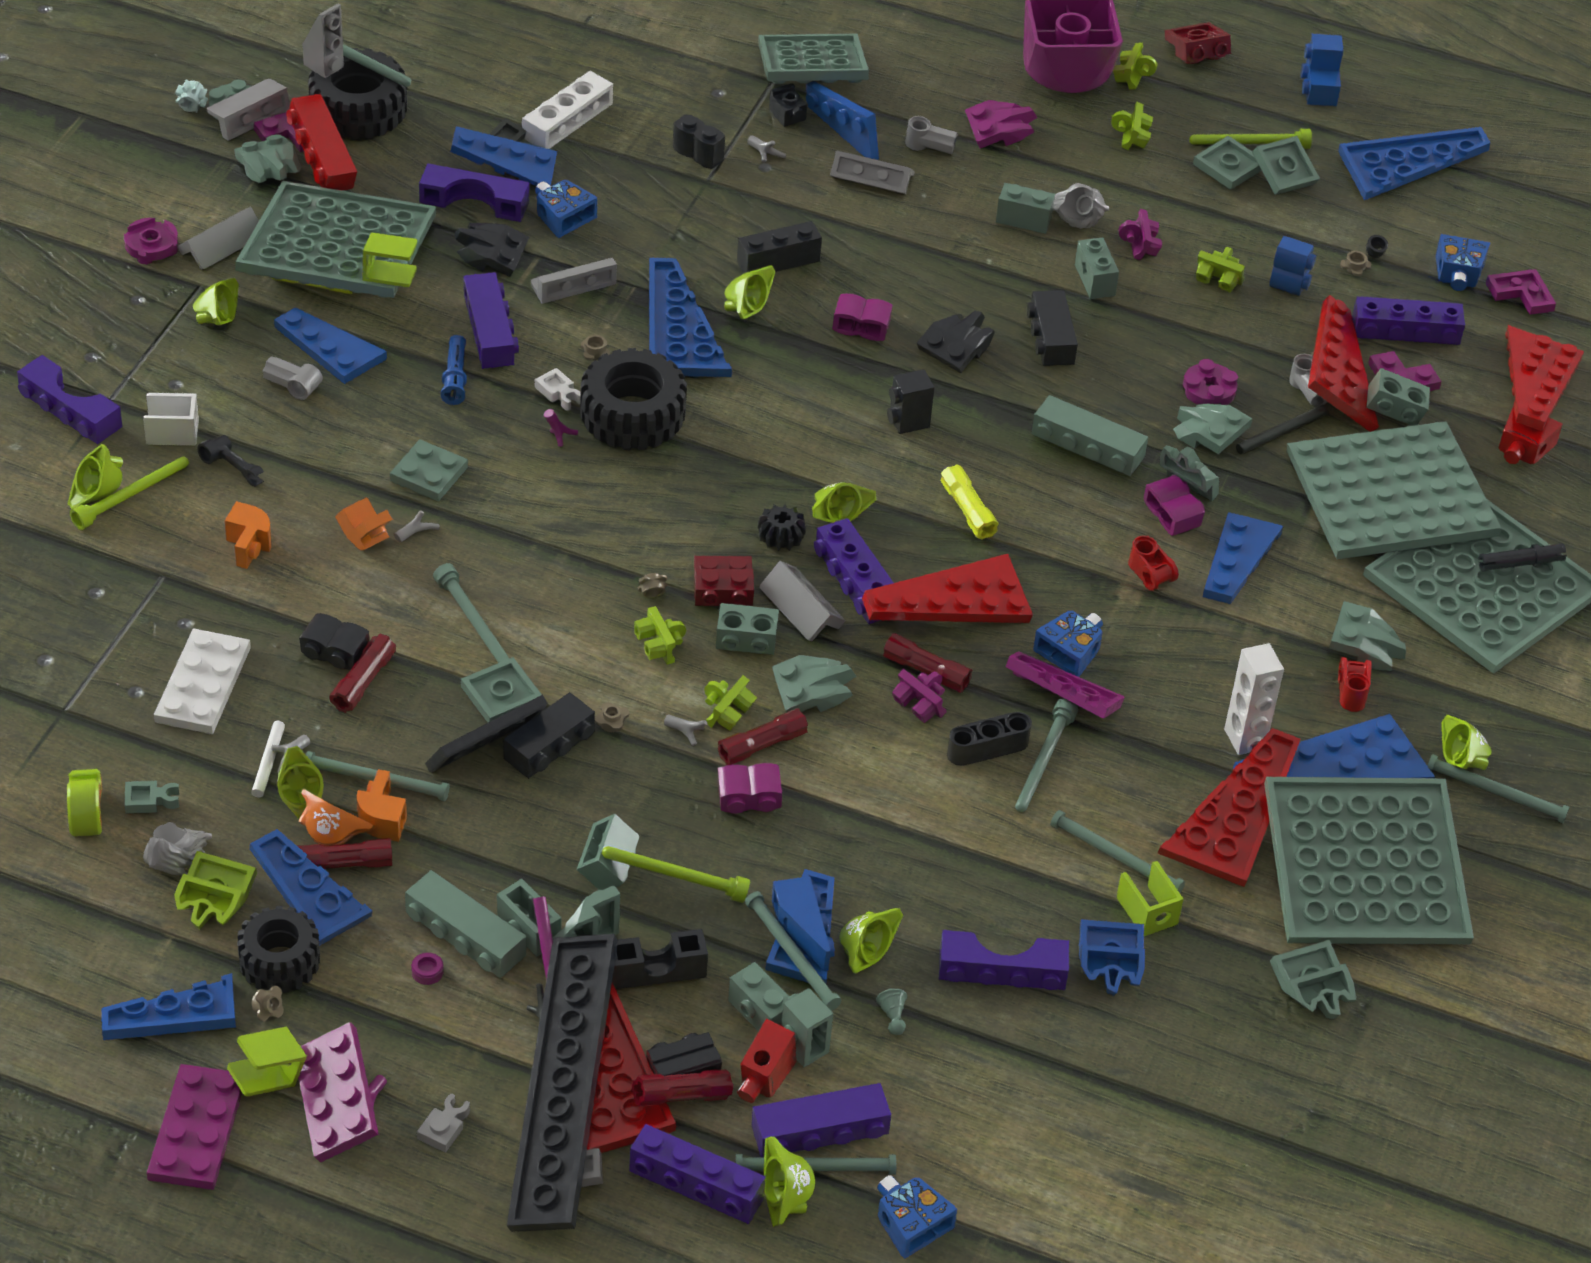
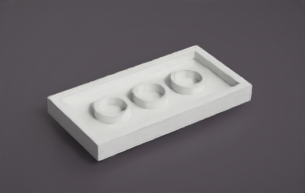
[154,628,251,734]

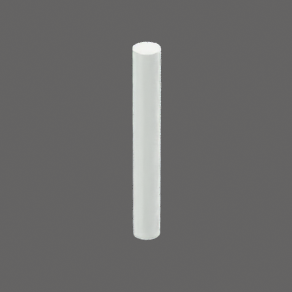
[251,721,285,797]

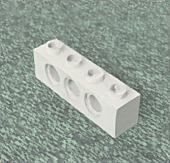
[522,71,613,149]
[1224,643,1284,755]

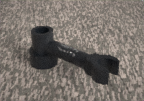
[197,435,264,487]

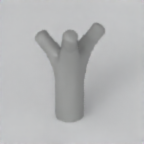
[747,135,786,162]
[394,511,440,543]
[664,714,707,746]
[271,735,310,774]

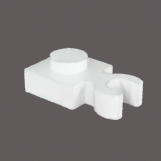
[535,368,580,411]

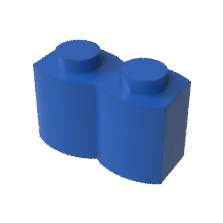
[1269,236,1317,296]

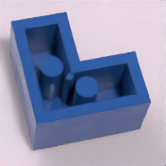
[1301,34,1343,106]

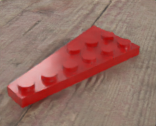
[1308,295,1379,432]
[1505,325,1584,431]
[862,554,1033,623]
[1158,728,1301,887]
[587,983,676,1153]

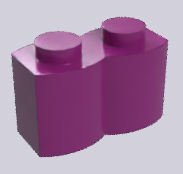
[832,293,893,341]
[1143,475,1205,536]
[718,763,782,814]

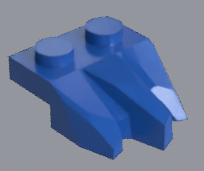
[1079,920,1145,996]

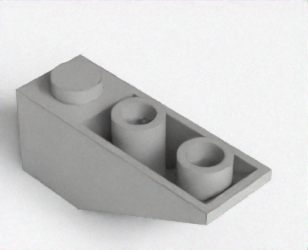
[303,3,344,78]

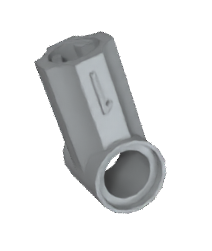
[905,116,958,154]
[1289,353,1328,408]
[263,356,323,400]

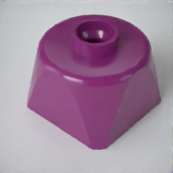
[1023,0,1123,93]

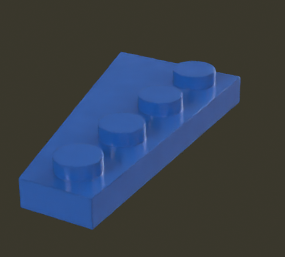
[274,307,387,384]

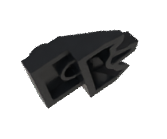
[455,223,529,277]
[917,310,995,373]

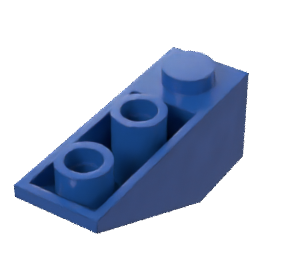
[772,876,835,971]

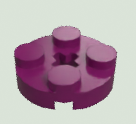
[124,218,178,265]
[1183,359,1238,405]

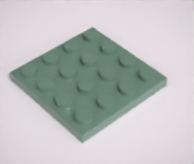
[758,34,869,84]

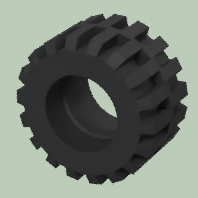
[237,906,320,993]

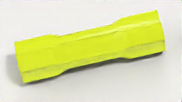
[940,464,999,540]

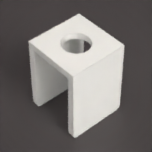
[143,393,199,446]

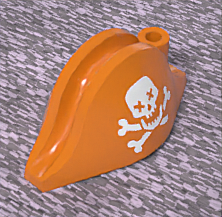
[298,789,375,846]

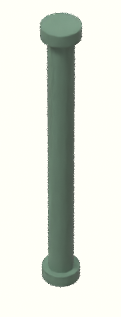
[306,751,450,802]
[1428,754,1570,823]
[1050,810,1185,893]
[745,891,842,1011]
[735,1154,896,1175]

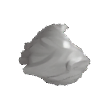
[1053,183,1109,229]
[143,822,212,876]

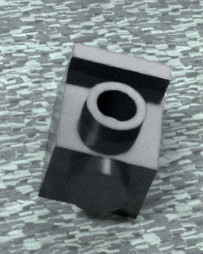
[769,83,807,127]

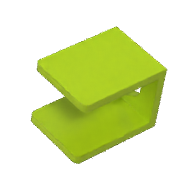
[362,232,417,287]
[1117,861,1184,936]
[227,1026,307,1097]

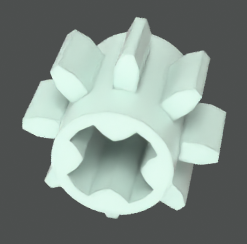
[175,80,208,113]

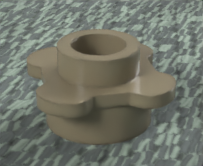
[1340,251,1371,276]
[581,335,610,360]
[638,573,667,598]
[595,702,629,732]
[252,986,284,1021]

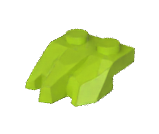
[174,851,258,930]

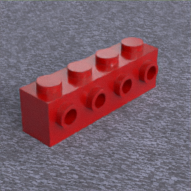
[286,94,357,191]

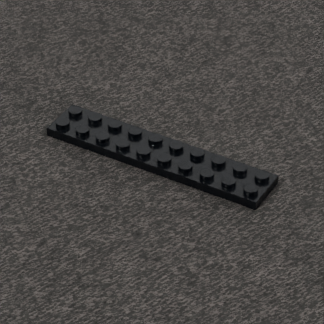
[507,934,618,1232]

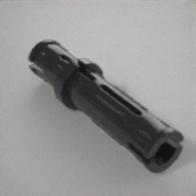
[1478,543,1567,572]

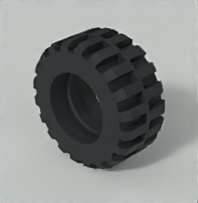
[308,48,408,140]
[580,348,687,451]

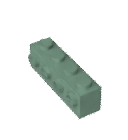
[1031,395,1148,476]
[405,870,526,978]

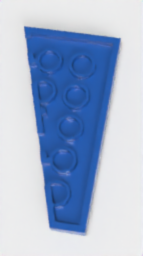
[1338,127,1491,200]
[649,258,732,377]
[1233,714,1435,778]

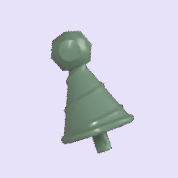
[876,988,907,1036]

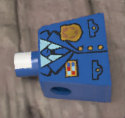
[535,180,597,238]
[1435,234,1490,291]
[1033,611,1103,677]
[877,1175,957,1259]

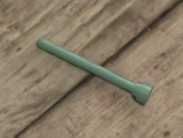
[343,44,411,87]
[433,563,510,663]
[1015,699,1079,812]

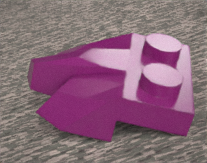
[965,100,1037,149]

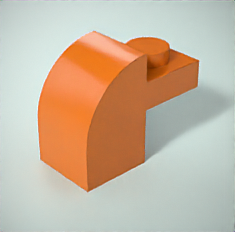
[335,497,393,550]
[225,501,272,569]
[357,769,407,842]

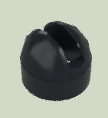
[1366,235,1388,258]

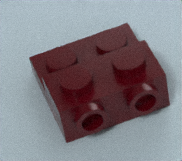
[1165,22,1231,64]
[694,556,754,606]

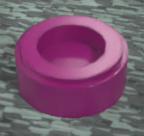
[411,953,444,985]

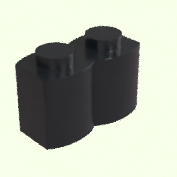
[673,114,725,169]
[299,613,370,670]

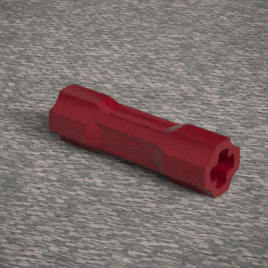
[329,633,396,713]
[883,633,973,693]
[717,708,808,766]
[298,838,393,870]
[632,1069,733,1106]

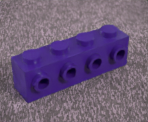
[463,272,519,369]
[1352,296,1465,345]
[814,518,894,624]
[751,1083,891,1158]
[629,1124,766,1224]

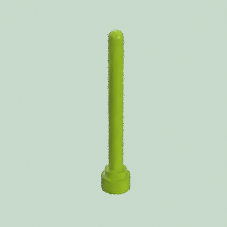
[1189,129,1312,149]
[70,457,189,530]
[602,846,750,903]

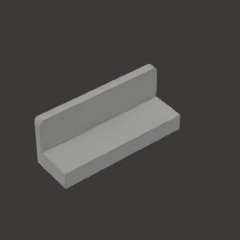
[207,79,290,141]
[830,150,915,194]
[177,206,259,270]
[531,257,617,304]
[760,561,846,641]

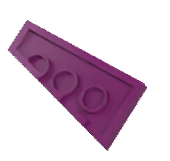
[1006,651,1125,719]

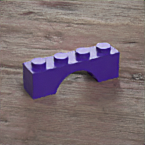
[419,163,529,222]
[17,355,122,444]
[939,930,1069,990]

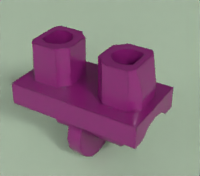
[1118,209,1162,260]
[892,669,947,723]

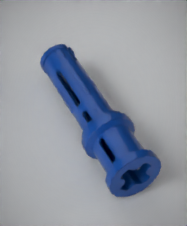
[441,335,467,405]

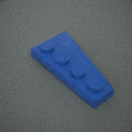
[806,81,879,160]
[450,126,557,186]
[1203,512,1283,604]
[250,829,373,946]
[765,869,835,984]
[101,973,236,1040]

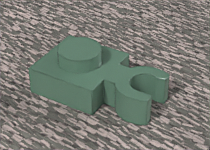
[124,781,179,813]

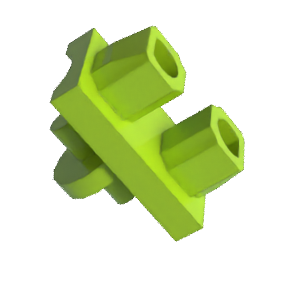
[1113,43,1157,89]
[1111,102,1153,150]
[1196,247,1245,292]
[634,606,687,665]
[704,675,757,731]

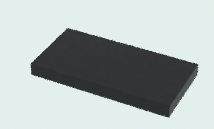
[425,694,548,773]

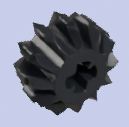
[757,504,806,551]

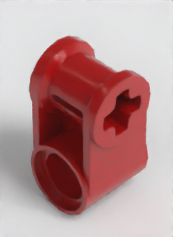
[1128,535,1179,591]
[1338,657,1372,712]

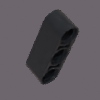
[947,712,1032,766]

